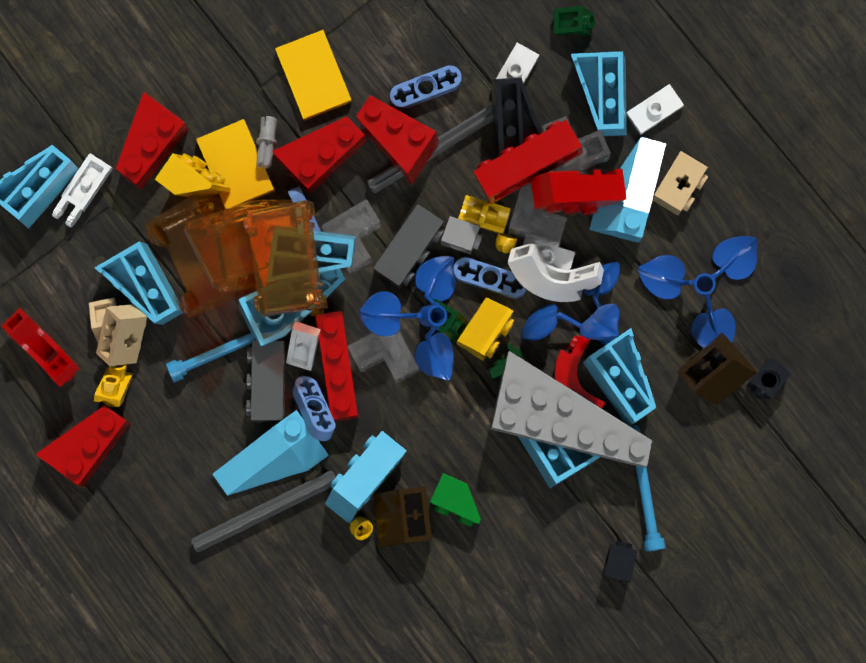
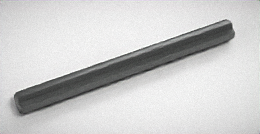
[367,104,493,193]
[191,470,336,552]

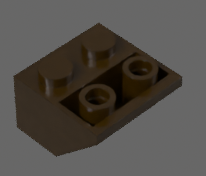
[677,332,757,405]
[373,486,432,547]

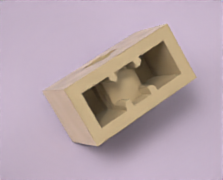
[652,151,708,216]
[96,304,147,366]

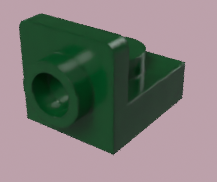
[554,6,595,37]
[434,299,468,342]
[488,343,524,382]

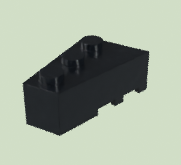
[491,78,542,158]

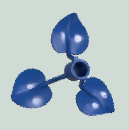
[638,236,757,347]
[359,256,456,380]
[522,261,620,345]

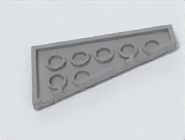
[490,351,652,468]

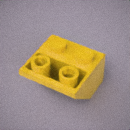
[155,153,231,198]
[457,297,515,361]

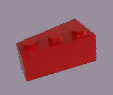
[116,92,188,190]
[530,169,627,215]

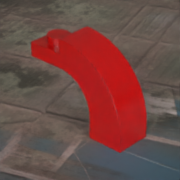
[1,308,79,387]
[554,335,605,409]

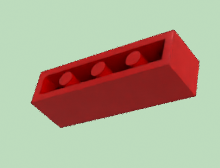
[473,119,583,204]
[316,311,359,422]

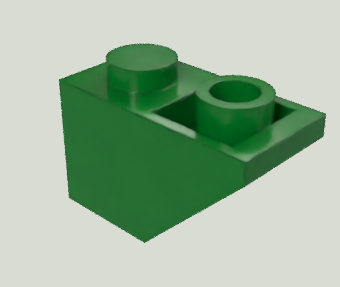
[430,473,481,527]

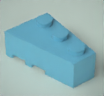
[0,145,79,229]
[583,328,656,426]

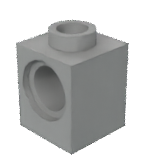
[441,216,483,255]

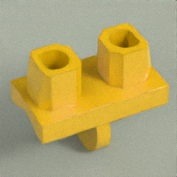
[458,195,511,235]
[94,364,133,407]

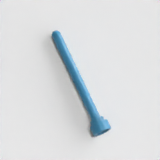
[166,333,257,383]
[631,425,666,552]

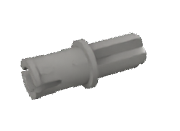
[256,116,277,169]

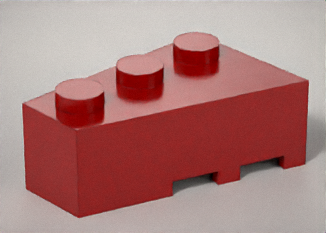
[356,95,439,185]
[272,116,366,194]
[36,405,131,487]

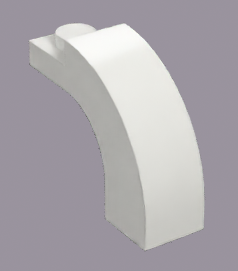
[508,242,604,302]

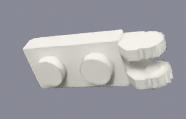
[52,154,113,228]

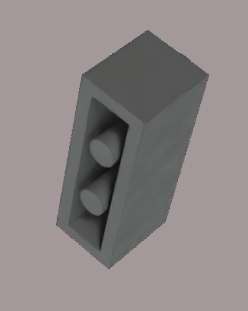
[373,204,445,290]
[246,341,286,422]

